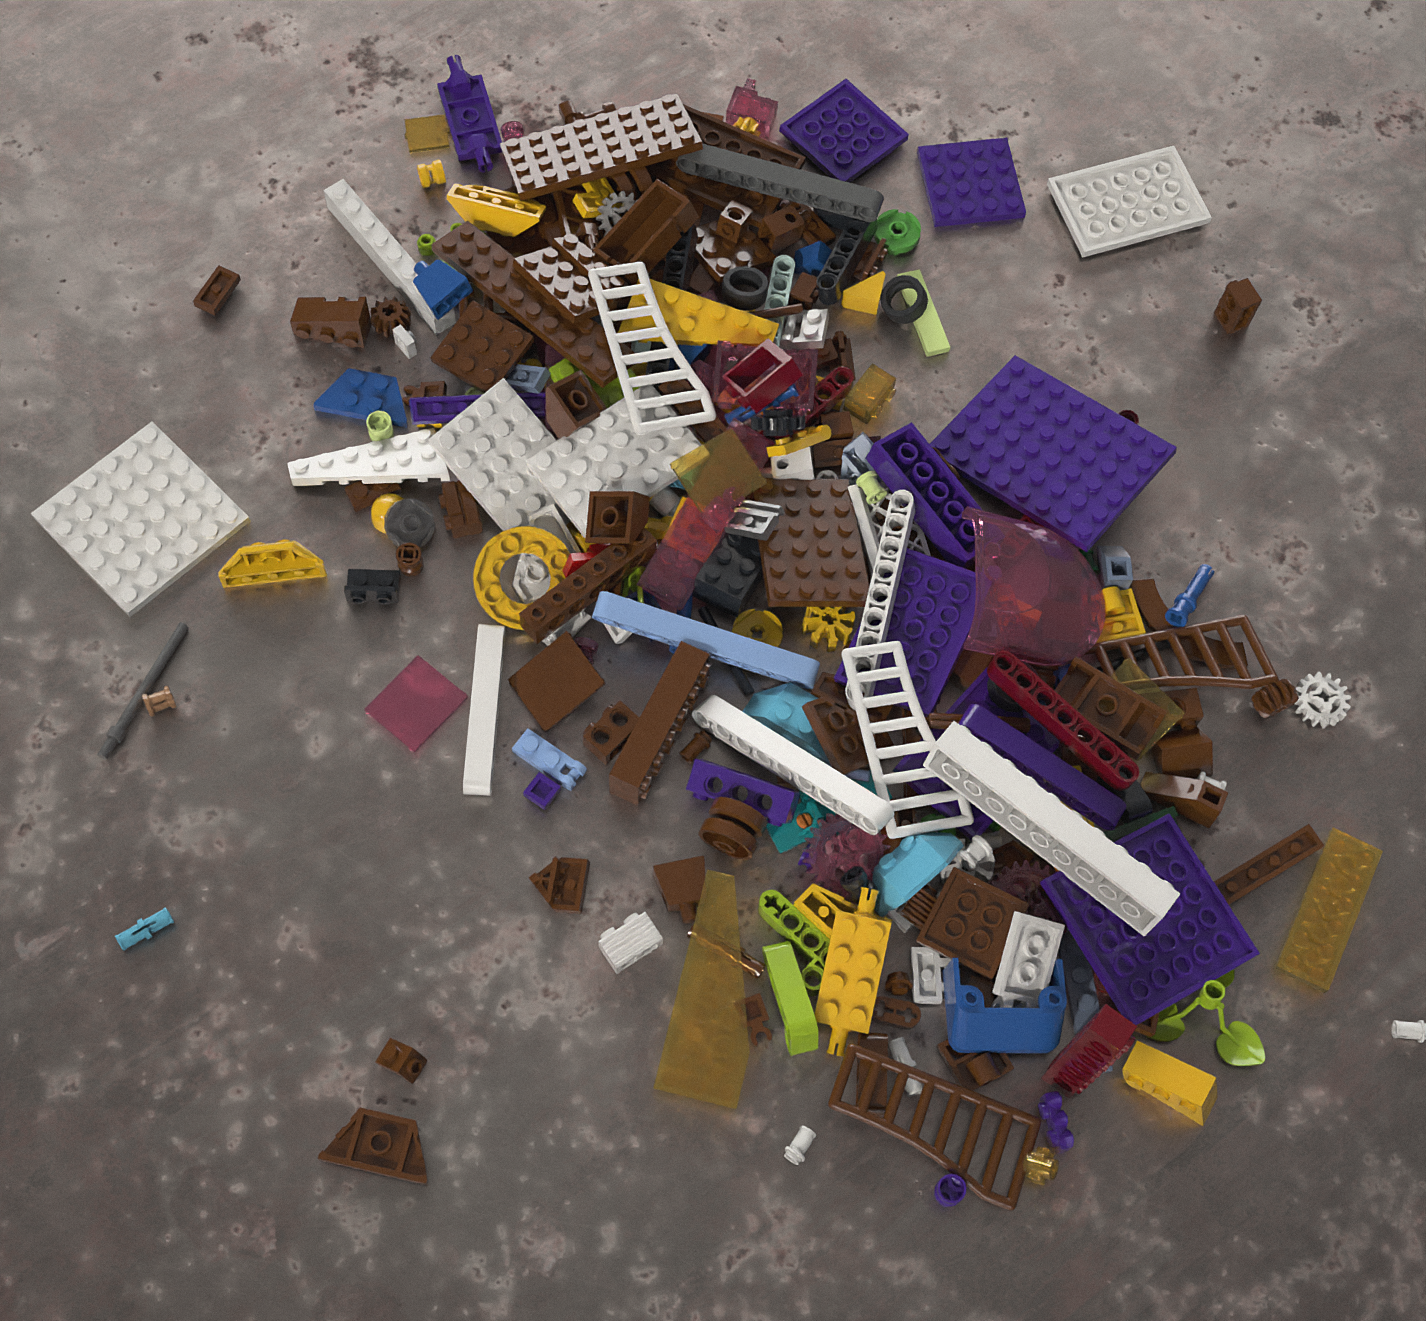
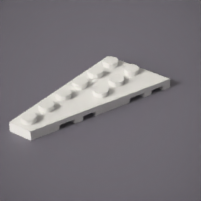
[287,428,450,486]

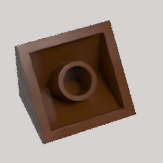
[1149,727,1213,779]

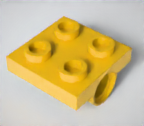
[1081,586,1146,643]

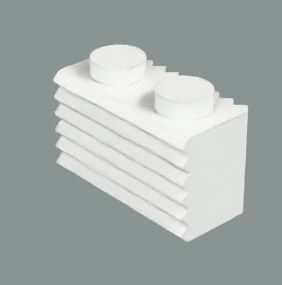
[598,912,663,974]

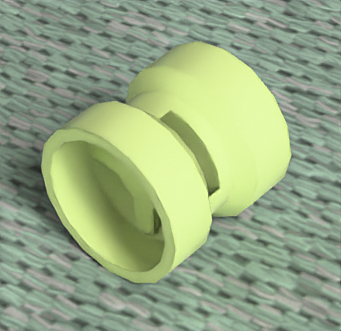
[366,411,394,442]

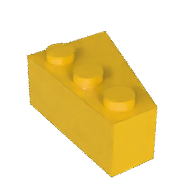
[794,883,893,939]
[1122,1040,1218,1126]

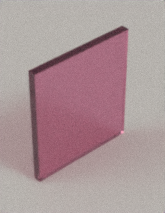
[364,655,468,753]

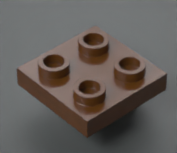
[936,1039,1014,1091]

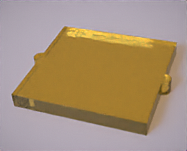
[404,114,450,153]

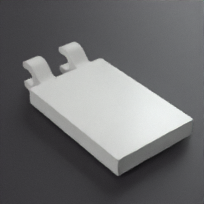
[990,911,1065,1008]

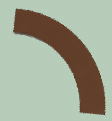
[1129,579,1248,669]

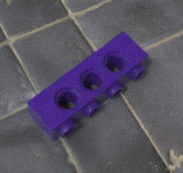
[686,759,801,827]

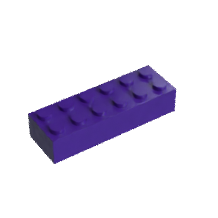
[865,422,1005,569]

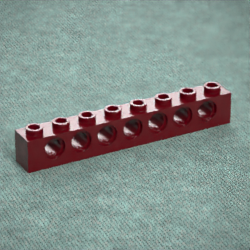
[1041,1004,1137,1098]

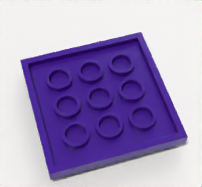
[779,79,909,183]
[917,137,1026,227]

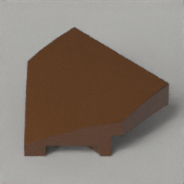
[528,856,590,914]

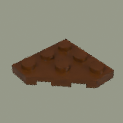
[802,696,895,775]

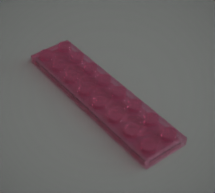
[636,418,776,611]

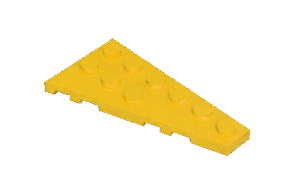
[618,279,779,348]

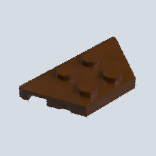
[317,1107,428,1186]

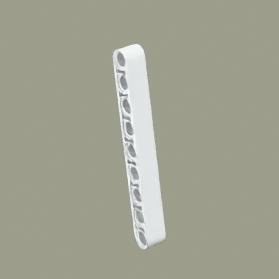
[846,490,915,710]
[692,695,894,835]

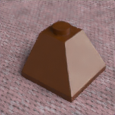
[546,370,607,439]
[585,491,650,544]

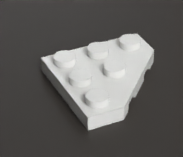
[512,504,581,604]

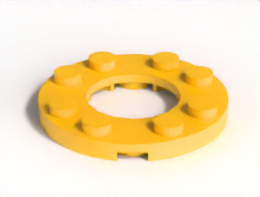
[473,526,570,630]

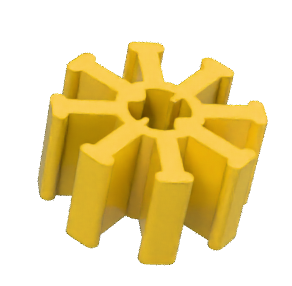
[802,607,855,652]

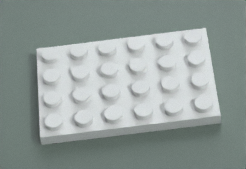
[1047,145,1212,257]
[427,378,571,531]
[526,385,709,538]

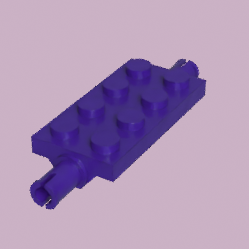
[437,55,502,173]

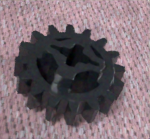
[751,409,806,436]

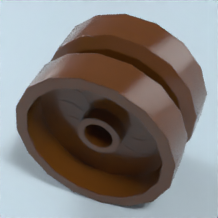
[605,166,653,218]
[698,797,768,860]

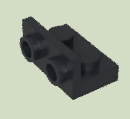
[344,569,401,605]

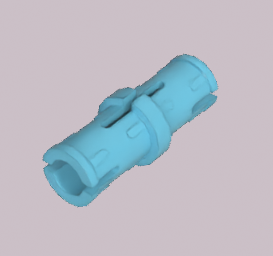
[115,907,174,951]

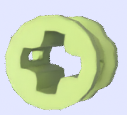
[856,471,887,504]

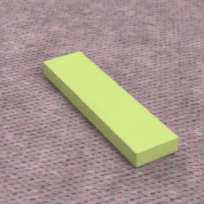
[897,269,950,357]

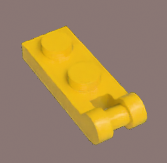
[766,425,831,457]

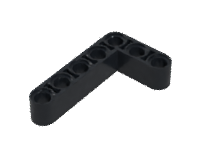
[813,207,878,305]

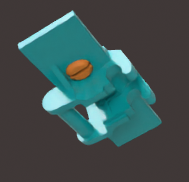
[766,770,893,854]

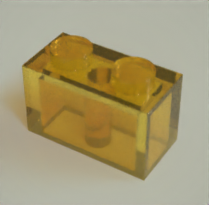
[843,363,896,424]

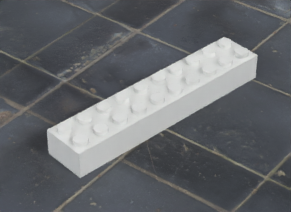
[923,721,1180,936]

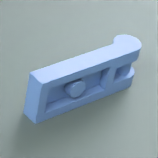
[512,729,587,791]

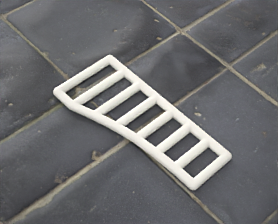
[588,262,716,434]
[841,641,974,839]

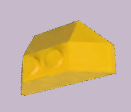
[447,184,546,237]
[218,539,327,588]

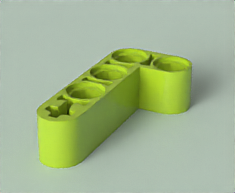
[758,890,830,997]
[762,940,818,1056]

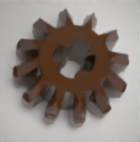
[370,296,411,338]
[1251,679,1299,718]

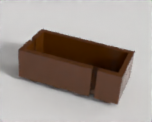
[593,179,699,285]

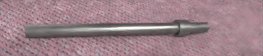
[97,622,189,760]

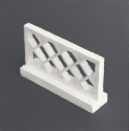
[848,482,931,578]

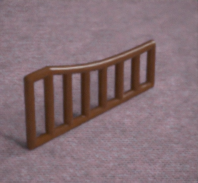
[1069,615,1279,691]
[828,1043,1041,1211]

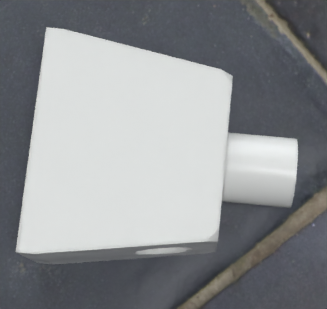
[758,447,815,480]

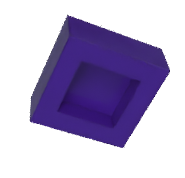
[523,772,561,810]

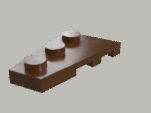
[811,672,894,723]

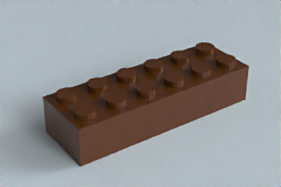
[609,641,711,806]

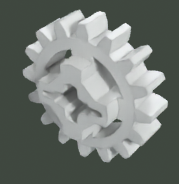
[1294,672,1351,728]

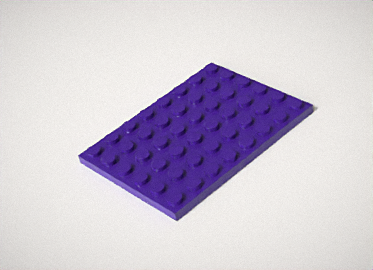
[930,355,1177,552]

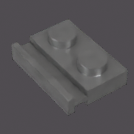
[723,499,785,541]

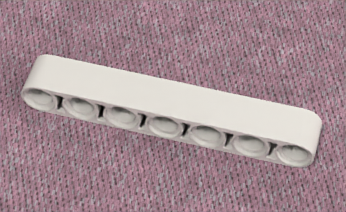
[463,624,505,796]

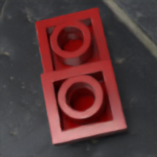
[562,543,611,578]

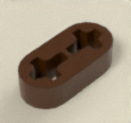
[871,996,921,1030]

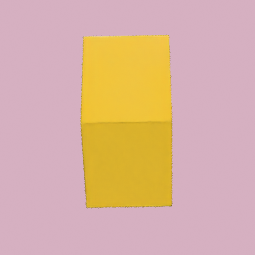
[841,271,886,315]

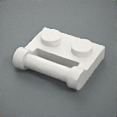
[780,309,829,350]

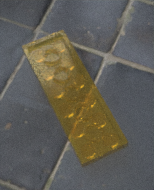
[1274,827,1383,993]

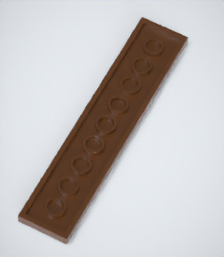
[432,221,635,388]

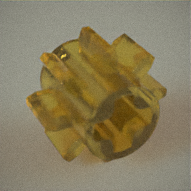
[1023,1146,1059,1185]

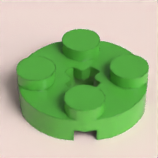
[874,209,921,256]

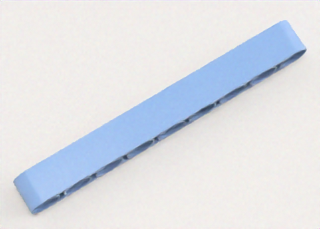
[592,591,820,689]

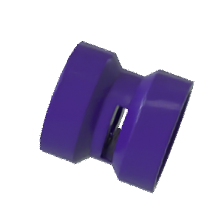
[934,1174,966,1207]

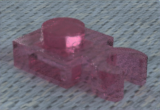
[699,486,745,533]

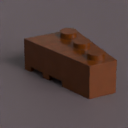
[290,297,371,348]

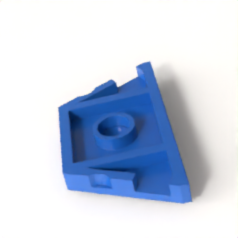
[313,368,408,428]

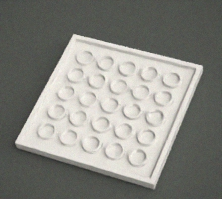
[31,421,251,617]

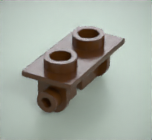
[829,331,856,382]

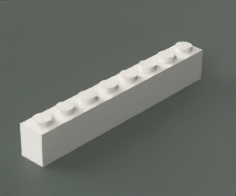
[323,179,456,335]

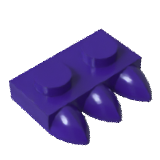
[1038,1091,1074,1154]

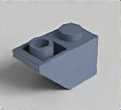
[1096,546,1133,590]

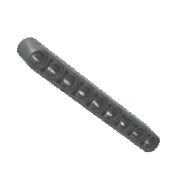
[676,144,884,222]

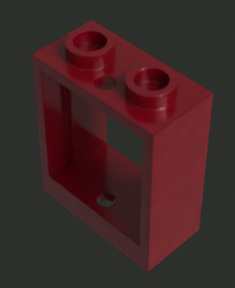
[722,338,803,414]

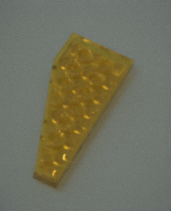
[653,869,750,1110]

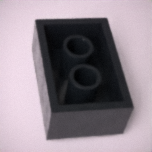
[692,531,763,618]

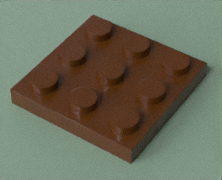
[695,220,777,284]
[430,300,535,393]
[916,867,1029,980]

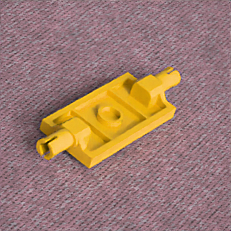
[814,887,892,1057]

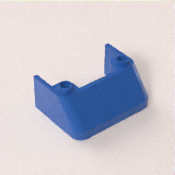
[943,958,1067,1053]

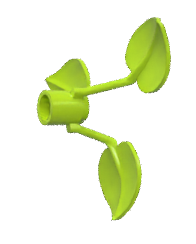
[1145,969,1265,1066]

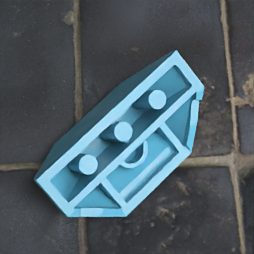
[742,682,831,765]
[872,832,964,917]

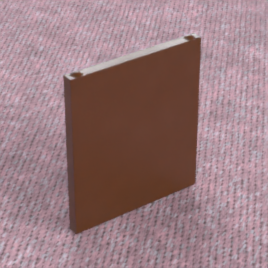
[507,631,606,732]

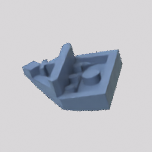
[840,432,883,486]

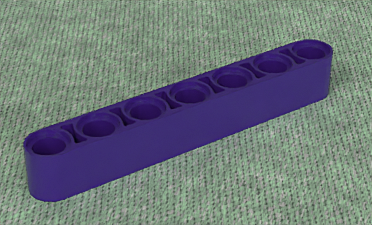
[958,704,1127,831]

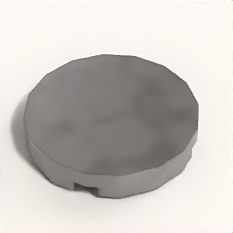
[384,499,435,547]

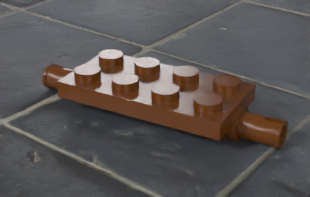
[553,184,606,251]

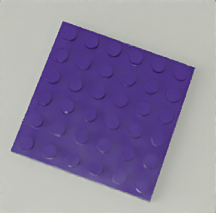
[1040,814,1260,1025]

